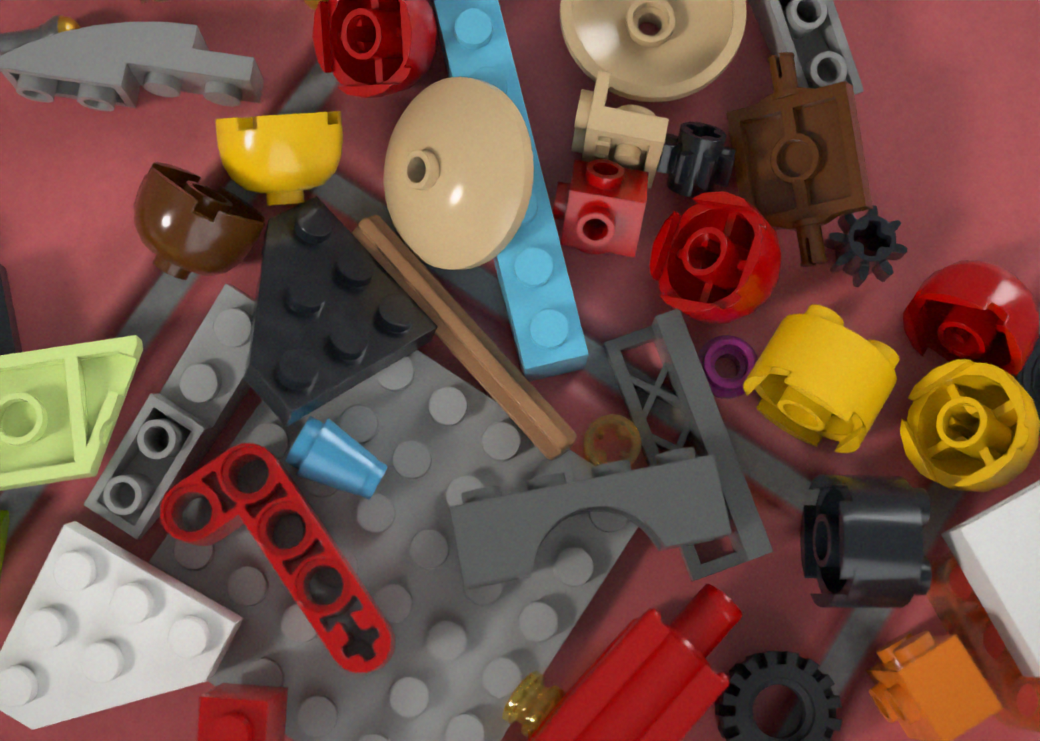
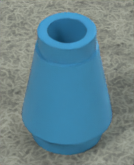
[284,416,388,500]

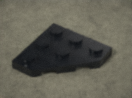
[244,196,438,427]

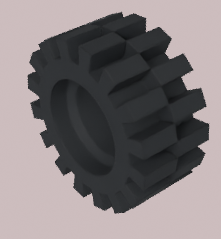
[715,651,842,741]

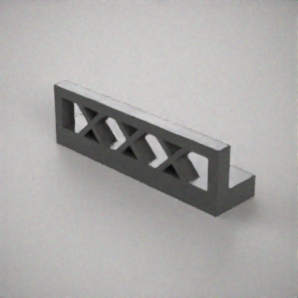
[603,309,773,582]

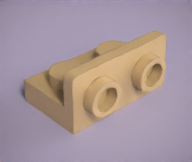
[571,70,669,189]

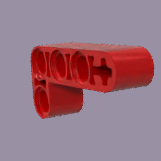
[160,443,396,673]

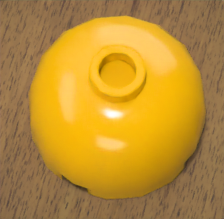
[215,111,343,205]
[900,359,1040,492]

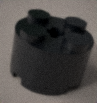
[800,474,932,608]

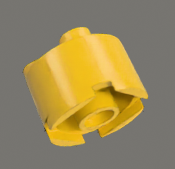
[743,304,900,453]

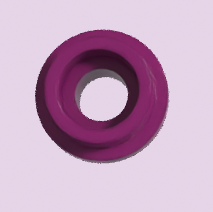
[698,335,758,399]

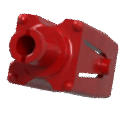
[526,584,743,741]

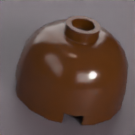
[134,162,265,280]

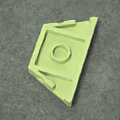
[0,335,143,491]

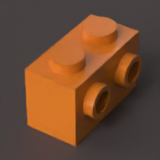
[866,630,1003,741]

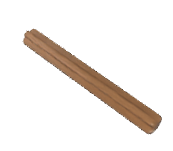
[352,215,577,460]

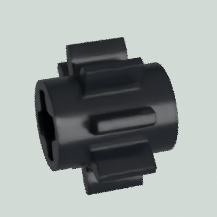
[657,122,736,198]
[824,205,908,288]

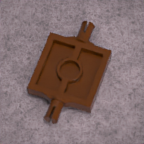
[726,52,873,267]

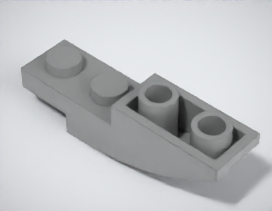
[748,0,864,95]
[0,22,264,111]
[83,284,255,540]

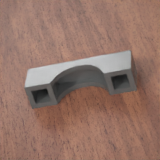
[449,447,732,590]

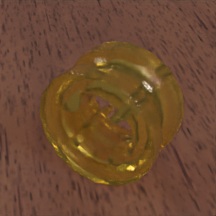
[582,414,642,466]
[502,670,565,739]

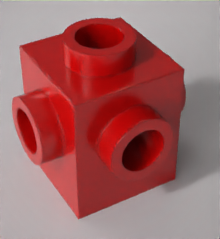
[553,159,649,257]

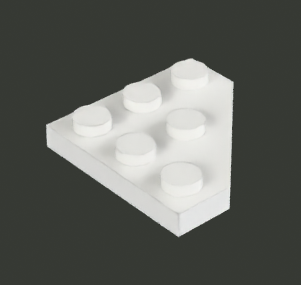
[0,521,244,730]

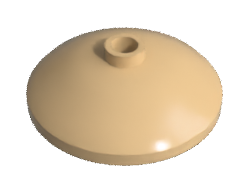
[560,0,747,102]
[384,77,534,270]

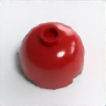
[312,0,439,98]
[649,191,782,323]
[903,260,1039,376]

